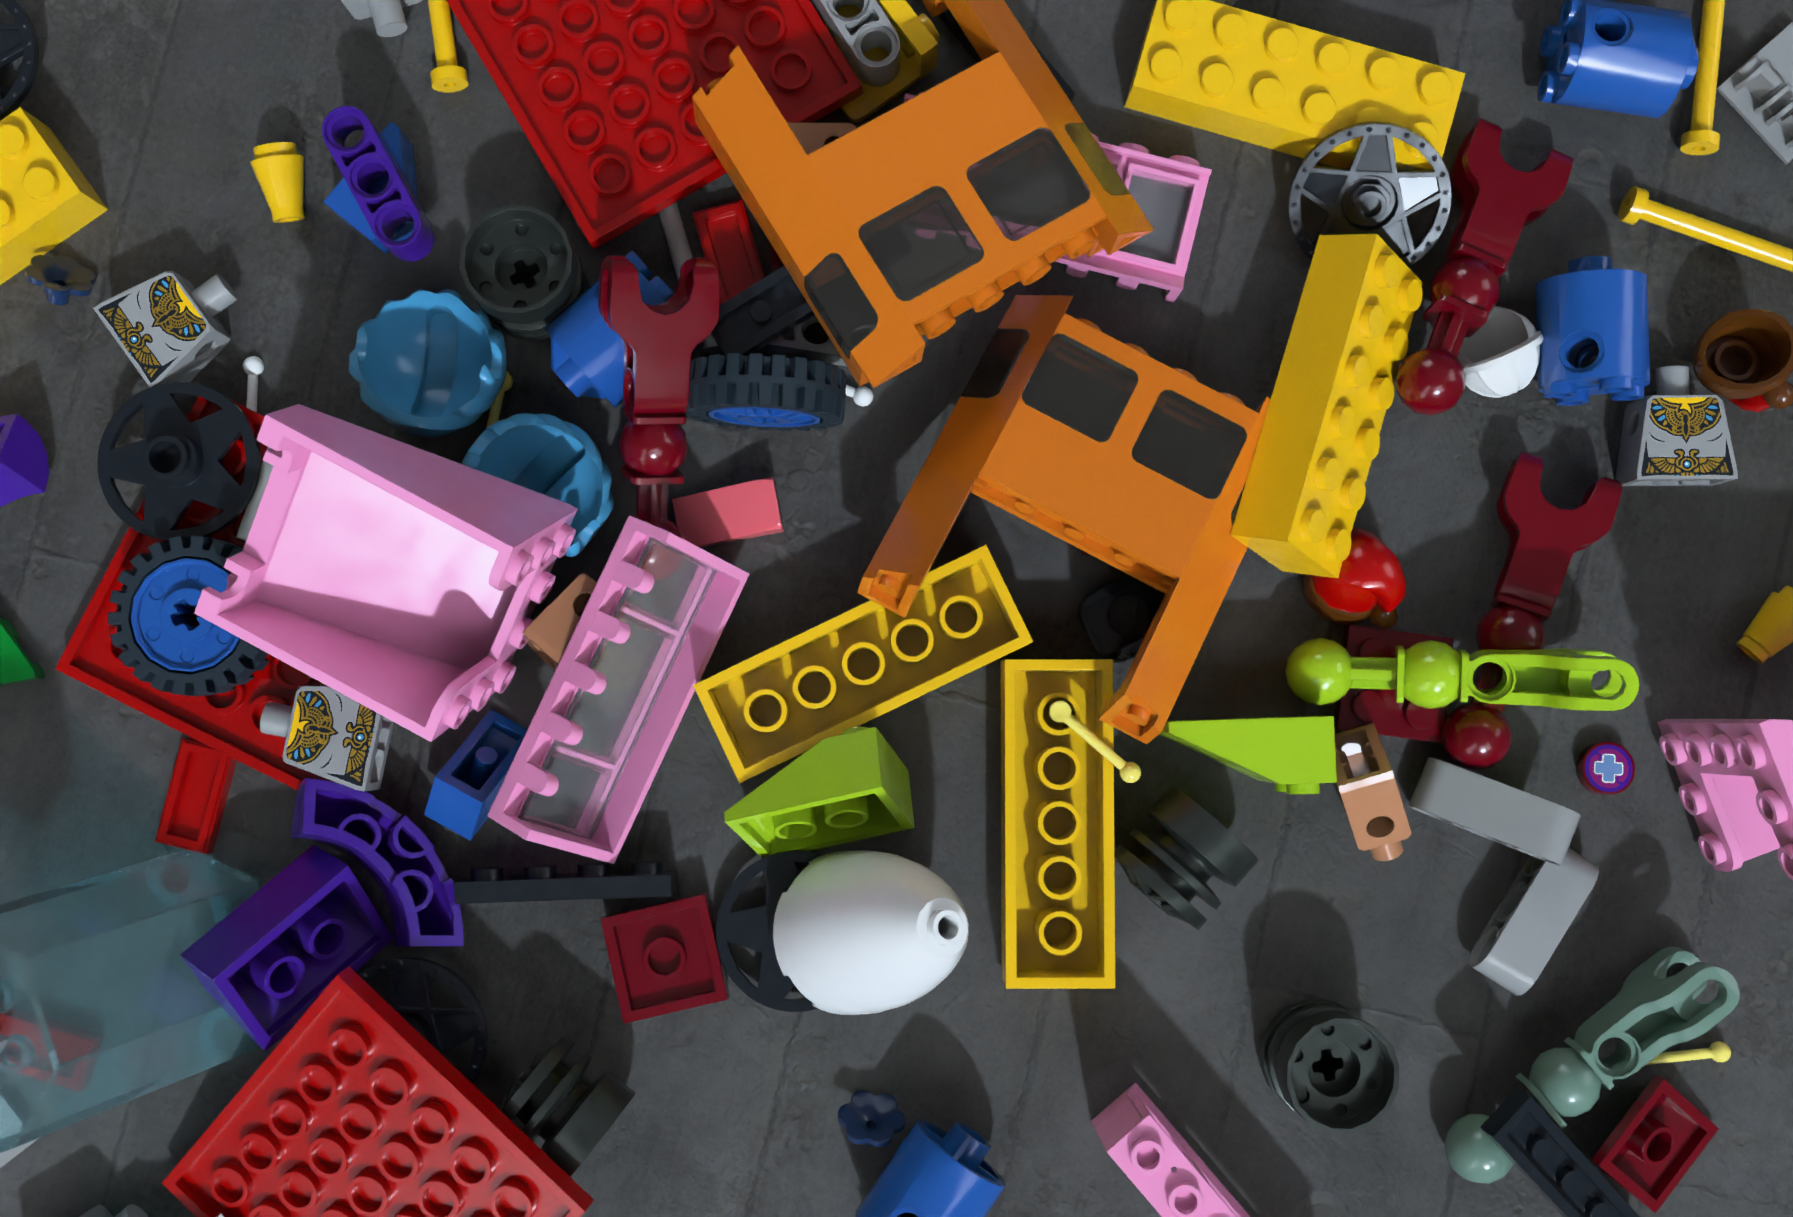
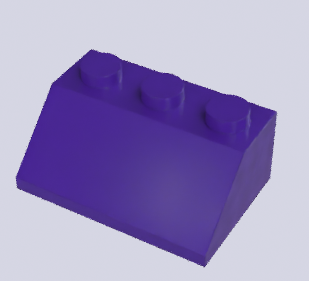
[180,844,394,1052]

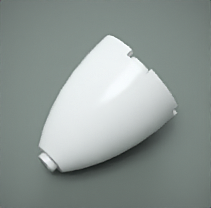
[773,850,969,1015]

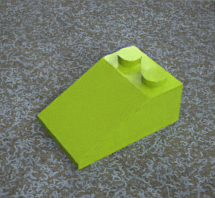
[1159,716,1337,794]
[724,727,915,858]

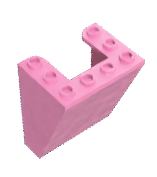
[194,404,578,742]
[1657,719,1793,880]

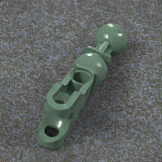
[1445,946,1740,1184]

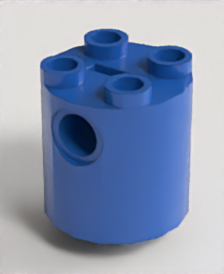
[1537,0,1699,118]
[543,250,674,408]
[1536,256,1650,406]
[855,1120,1006,1217]

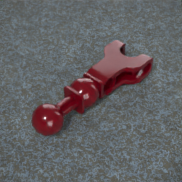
[1396,118,1574,416]
[598,256,719,581]
[1442,451,1622,770]

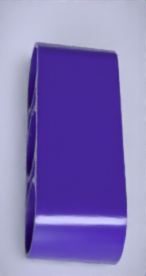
[322,106,435,262]

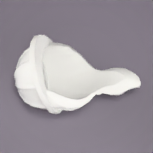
[1457,306,1544,398]

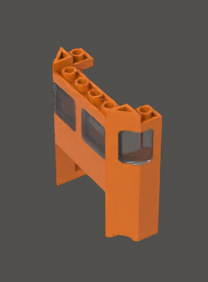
[692,0,1154,388]
[857,295,1270,744]

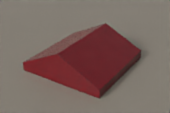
[1591,1074,1719,1213]

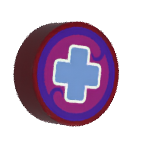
[1576,742,1635,795]

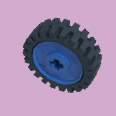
[686,353,846,431]
[108,535,270,696]

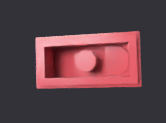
[672,477,784,548]

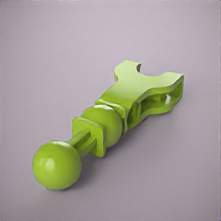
[1285,638,1639,711]

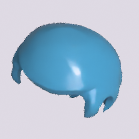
[349,288,507,437]
[462,413,614,557]

